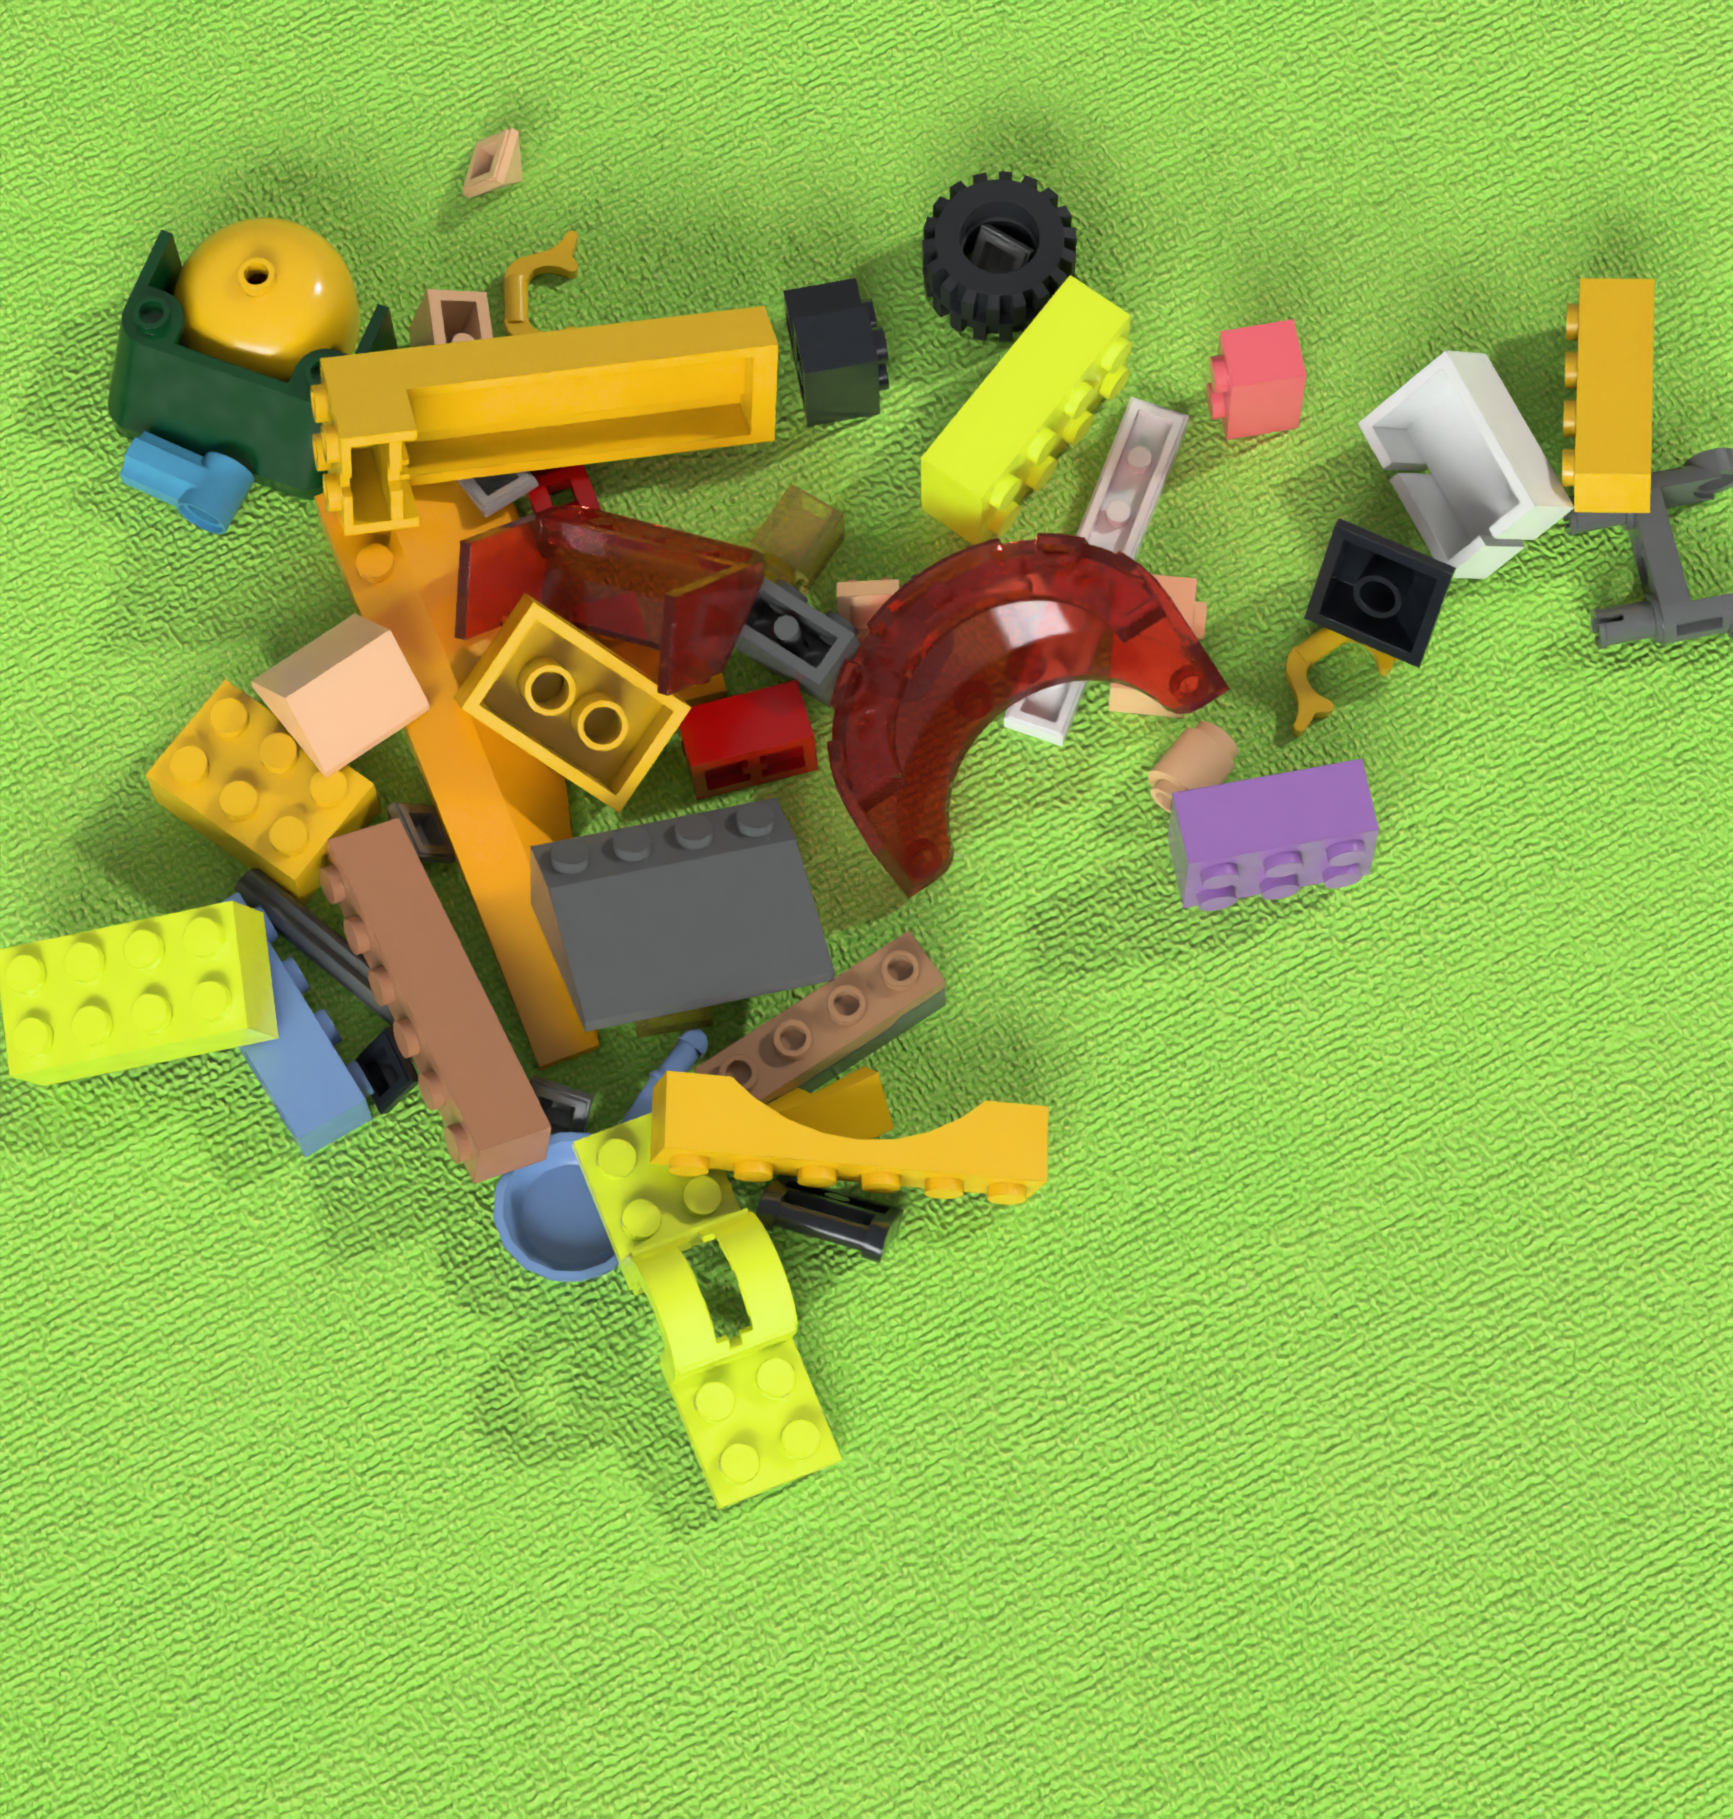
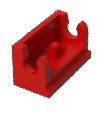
[678,680,819,801]

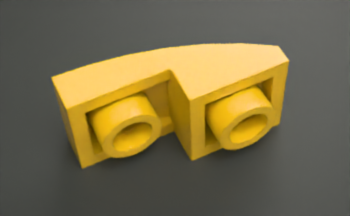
[766,1066,894,1139]

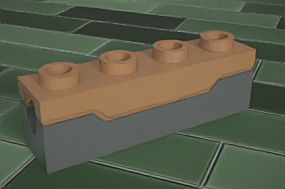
[694,931,946,1105]

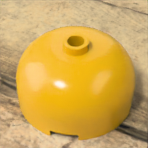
[173,217,360,383]

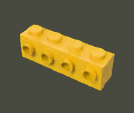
[1562,278,1655,513]

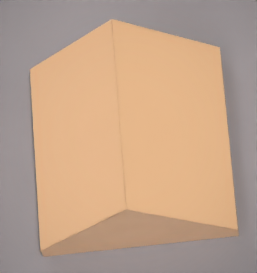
[251,613,430,778]

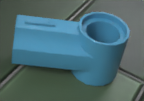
[120,431,255,534]

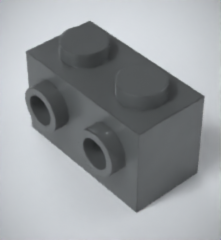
[717,570,866,709]

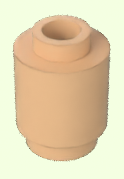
[1148,721,1239,813]

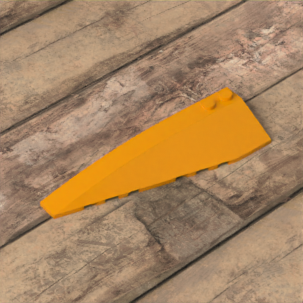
[314,480,600,1071]

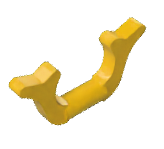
[504,230,578,336]
[1285,627,1399,737]

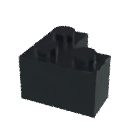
[783,278,889,427]

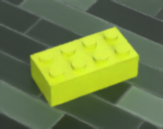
[921,275,1133,550]
[0,900,279,1086]

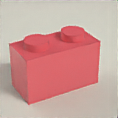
[1206,319,1306,440]

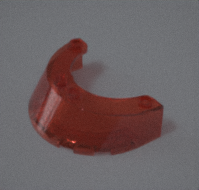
[827,533,1230,898]

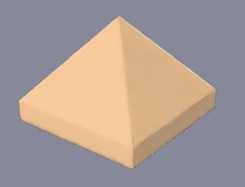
[462,127,523,198]

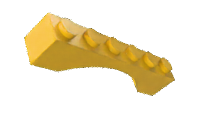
[650,1071,1049,1205]

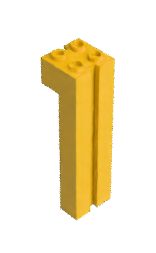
[310,306,778,536]

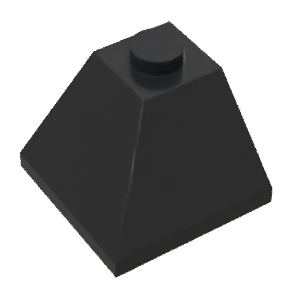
[1304,518,1456,668]

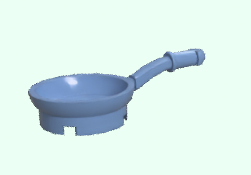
[493,1029,708,1282]

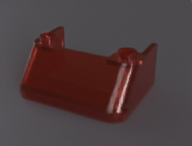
[455,505,766,696]

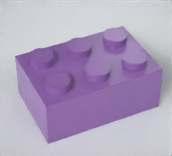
[1167,759,1379,911]

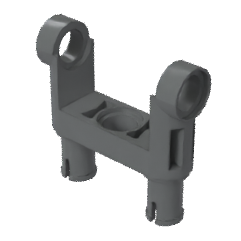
[1562,447,1733,649]

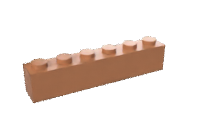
[319,818,551,1184]

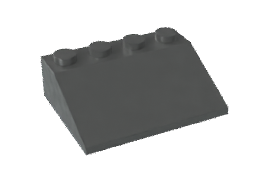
[530,798,835,1032]

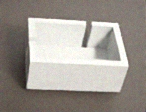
[1358,350,1575,579]

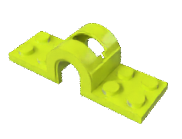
[572,1112,842,1510]

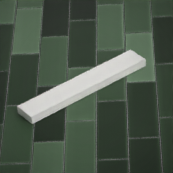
[1004,397,1189,747]

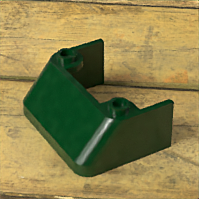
[108,230,398,500]

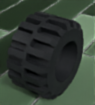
[922,171,1077,342]

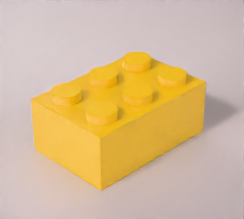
[454,593,691,813]
[145,679,382,905]

